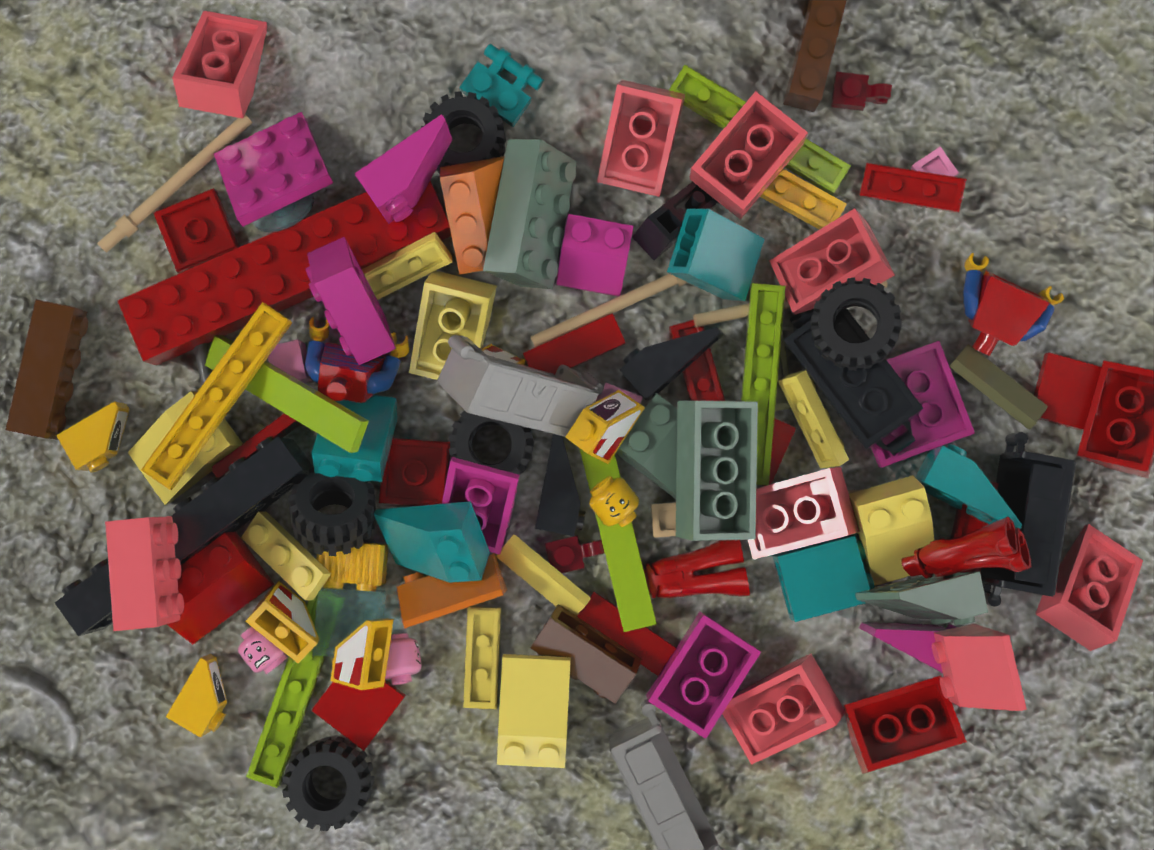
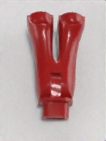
[901,517,1032,579]
[644,540,750,599]

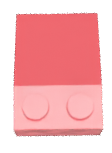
[172,11,267,118]
[597,80,685,197]
[769,208,895,315]
[748,467,859,559]
[1036,524,1143,651]
[932,624,1027,711]
[722,653,845,765]

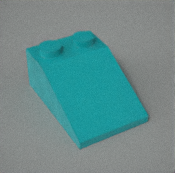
[915,444,1022,529]
[374,501,490,583]

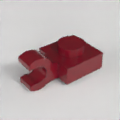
[831,71,892,111]
[545,535,605,573]

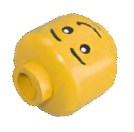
[589,476,639,527]

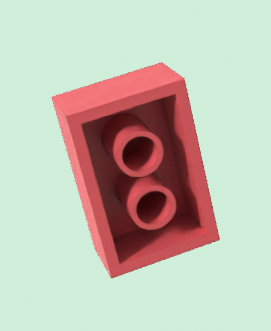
[690,91,808,220]
[105,516,184,631]

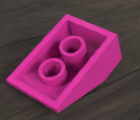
[354,114,453,224]
[442,457,520,554]
[859,622,956,673]

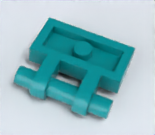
[459,43,544,127]

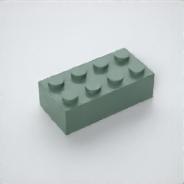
[483,139,577,289]
[676,401,758,541]

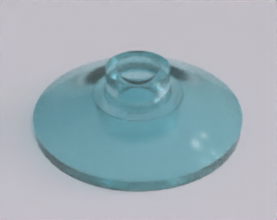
[253,194,314,232]

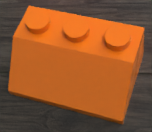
[439,156,505,275]
[397,553,507,629]

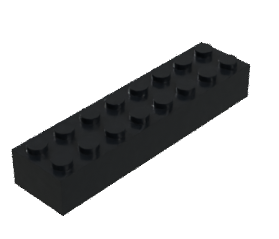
[55,436,313,636]

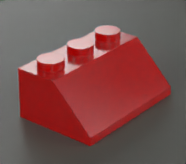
[1077,360,1154,478]
[167,532,274,645]
[843,675,967,774]

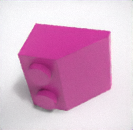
[556,214,634,297]

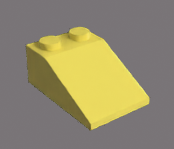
[409,271,497,380]
[128,391,243,505]
[849,475,934,586]
[497,654,571,768]

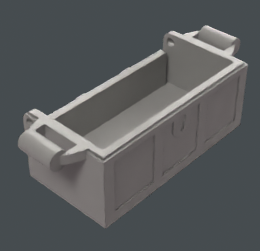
[437,335,604,437]
[609,699,725,850]

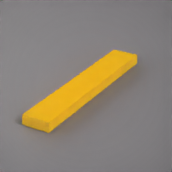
[141,302,292,490]

